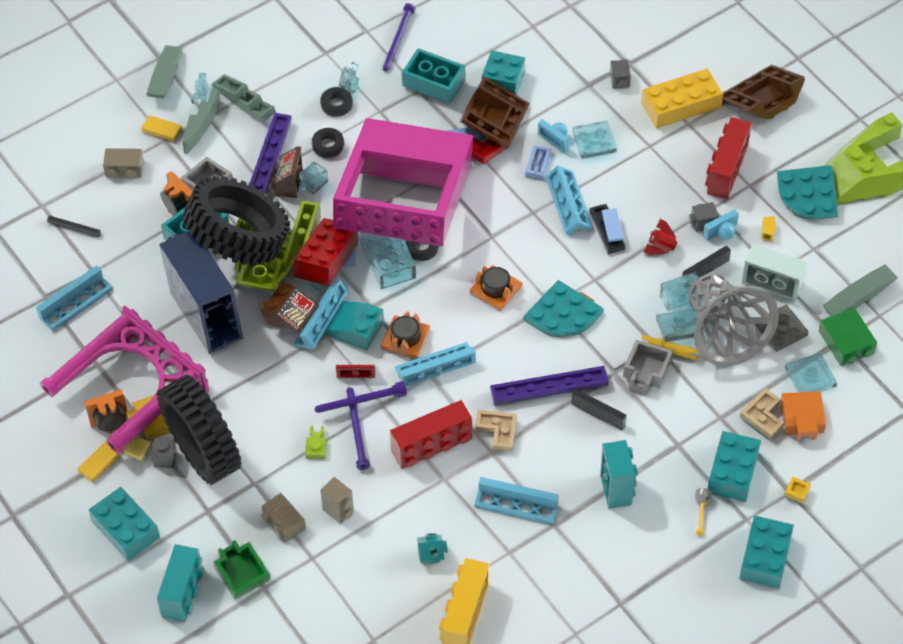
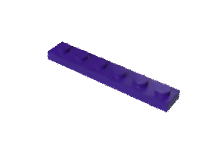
[249,112,292,195]
[490,366,609,406]

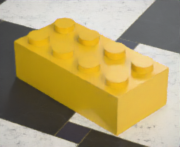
[641,68,723,129]
[439,557,489,644]

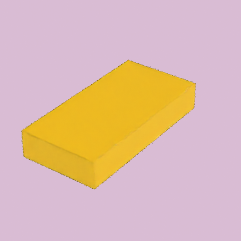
[141,115,182,142]
[77,442,120,483]

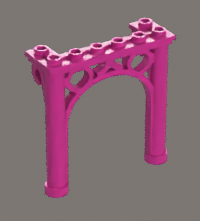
[40,305,210,455]

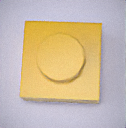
[784,476,811,503]

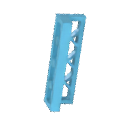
[545,165,593,235]
[36,265,113,332]
[294,278,348,349]
[395,342,476,386]
[474,477,559,525]

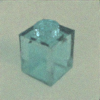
[299,161,328,195]

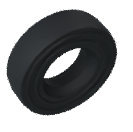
[320,87,353,117]
[312,127,344,158]
[405,240,439,261]

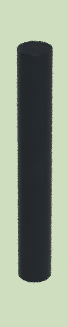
[47,215,101,237]

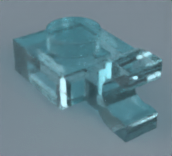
[339,62,359,95]
[191,73,208,104]

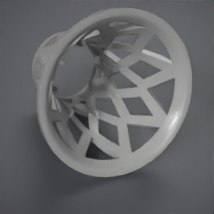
[688,273,779,366]

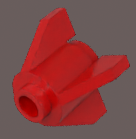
[643,218,678,255]

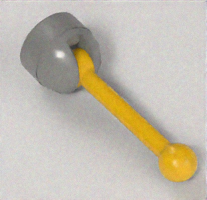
[695,488,712,536]

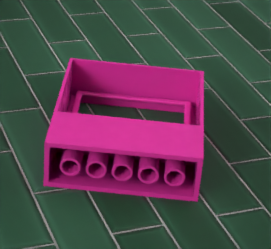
[333,118,473,247]

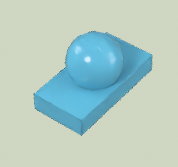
[538,119,569,153]
[703,209,739,240]

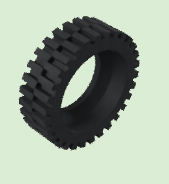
[183,176,290,265]
[156,374,242,485]

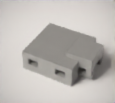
[181,157,233,191]
[623,340,673,394]

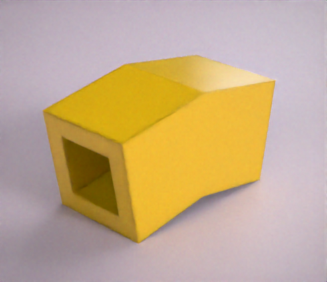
[761,216,776,242]

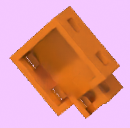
[780,391,826,441]

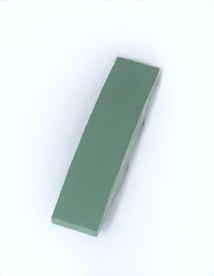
[146,45,183,99]
[212,74,276,122]
[182,88,220,154]
[823,264,898,316]

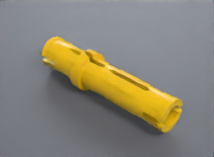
[641,334,698,361]

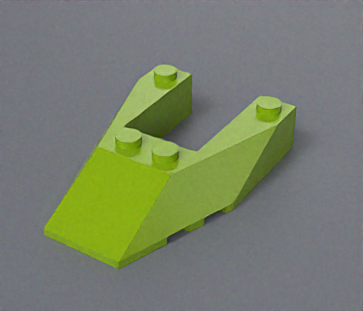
[824,112,903,205]
[235,194,321,292]

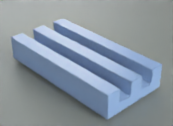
[525,145,552,180]

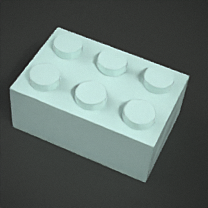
[742,244,807,301]

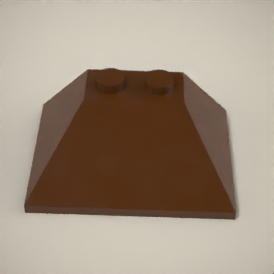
[722,64,805,120]
[459,76,530,149]

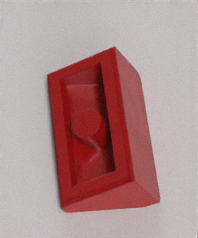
[336,365,376,378]

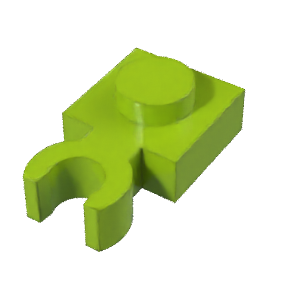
[305,425,327,459]

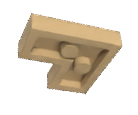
[740,388,784,439]
[475,410,517,451]

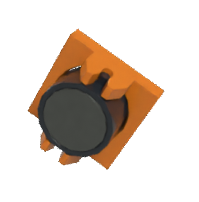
[160,171,193,216]
[470,265,523,311]
[381,311,430,359]
[84,389,128,434]

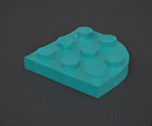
[777,165,838,219]
[523,280,604,337]

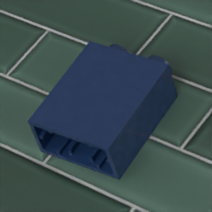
[159,231,244,354]

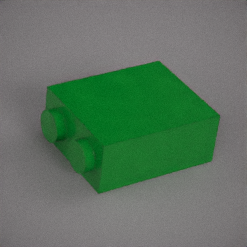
[818,307,877,366]

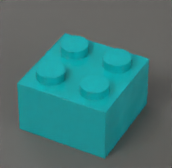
[481,50,526,95]

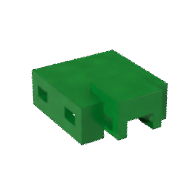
[214,540,270,600]

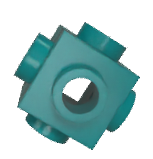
[417,533,448,564]

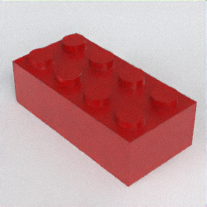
[705,117,752,200]
[294,218,358,286]
[390,400,472,469]

